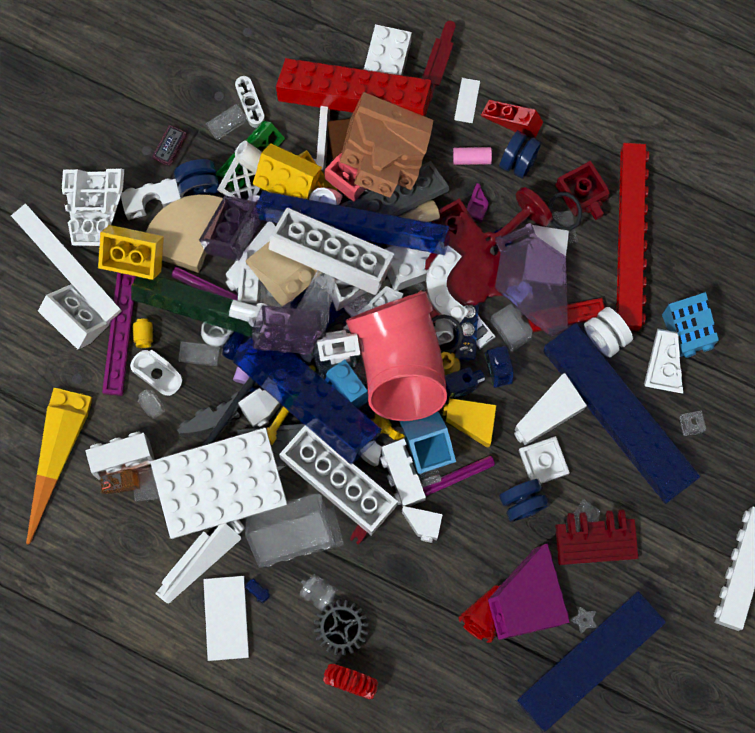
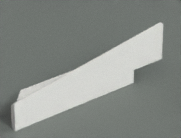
[156,523,241,603]

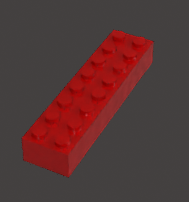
[276,58,432,117]

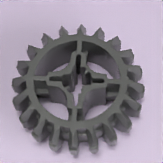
[314,600,369,656]

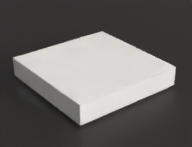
[519,436,570,484]

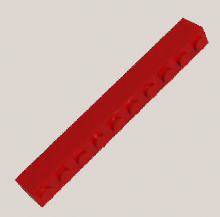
[616,143,649,331]

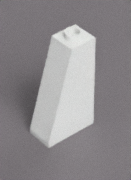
[226,220,276,293]
[514,373,587,446]

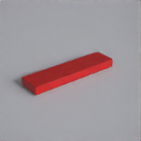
[527,298,605,333]

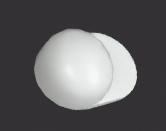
[201,311,240,346]

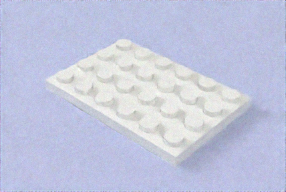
[150,428,287,539]

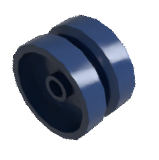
[499,130,542,179]
[174,159,220,198]
[499,479,550,522]

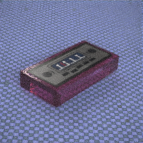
[152,125,187,166]

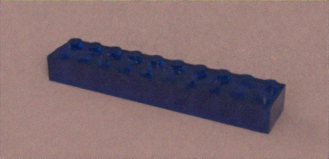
[543,323,700,504]

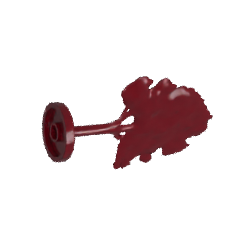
[424,187,553,306]

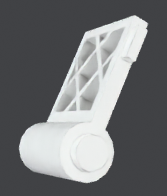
[217,141,262,209]

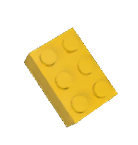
[253,143,322,208]
[98,225,164,280]

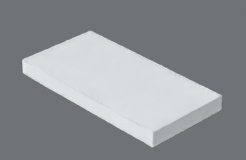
[204,576,249,661]

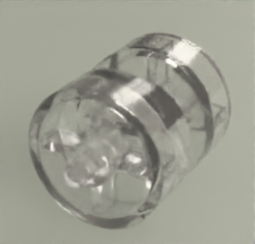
[299,574,337,612]

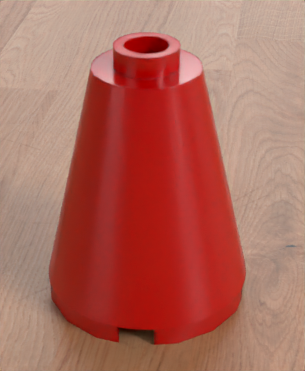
[459,585,501,643]

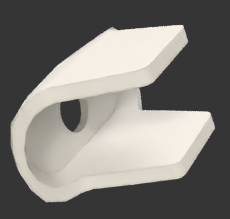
[130,350,182,396]

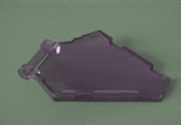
[495,223,568,337]

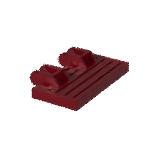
[555,509,638,565]

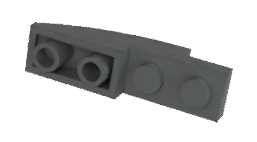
[177,391,249,437]

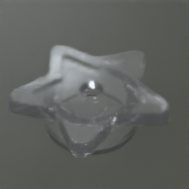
[571,607,597,633]

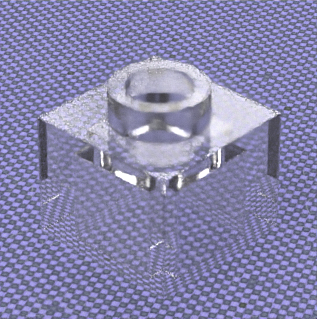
[679,410,706,436]

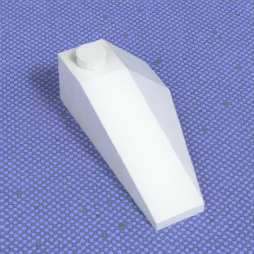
[238,362,307,428]

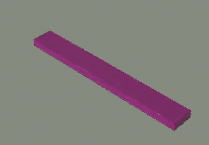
[102,272,137,396]

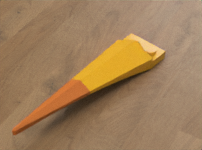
[26,388,93,545]

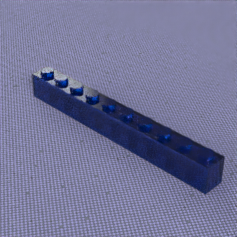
[256,191,450,255]

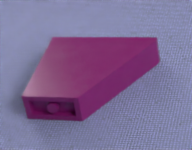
[488,544,570,640]

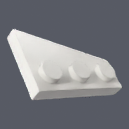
[644,328,683,393]

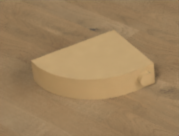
[146,195,226,273]

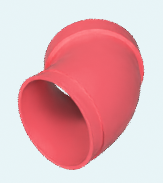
[346,291,447,421]

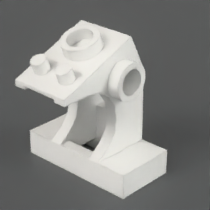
[317,330,360,365]

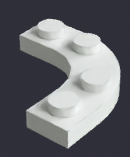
[426,244,469,327]

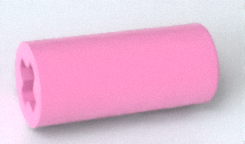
[453,147,492,165]

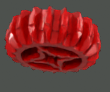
[323,664,378,699]

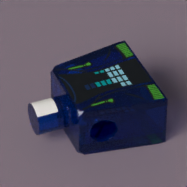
[484,346,514,388]
[445,367,485,404]

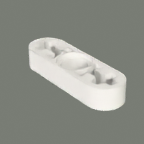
[235,76,265,128]

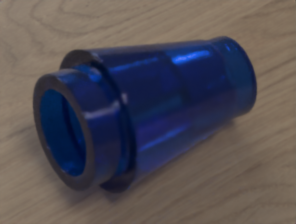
[222,330,245,361]

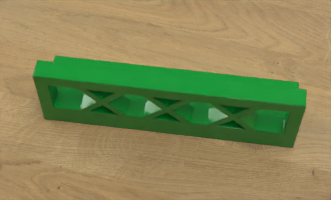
[215,121,285,191]

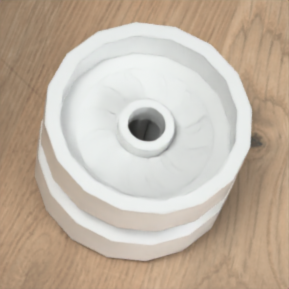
[584,307,633,357]

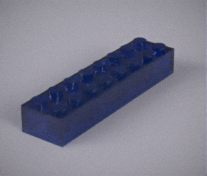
[233,328,382,465]
[515,591,666,733]

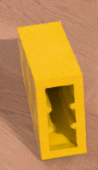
[443,398,496,447]

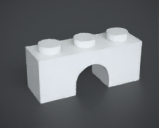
[121,179,181,220]

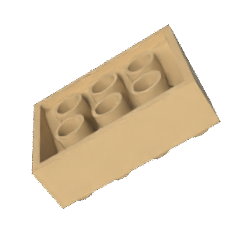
[245,241,324,307]

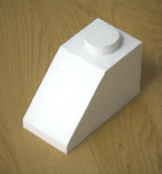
[402,506,442,543]

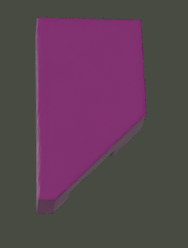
[466,183,489,222]

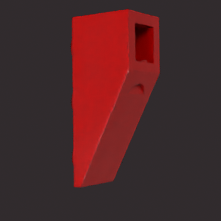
[481,100,543,138]

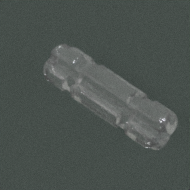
[350,289,380,312]

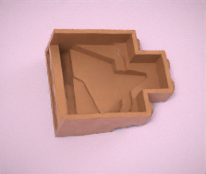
[340,92,433,198]

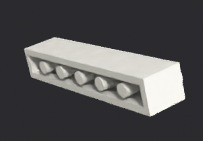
[714,507,755,631]

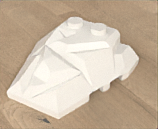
[62,169,124,246]

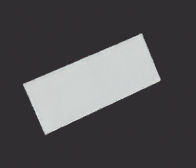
[454,78,480,123]

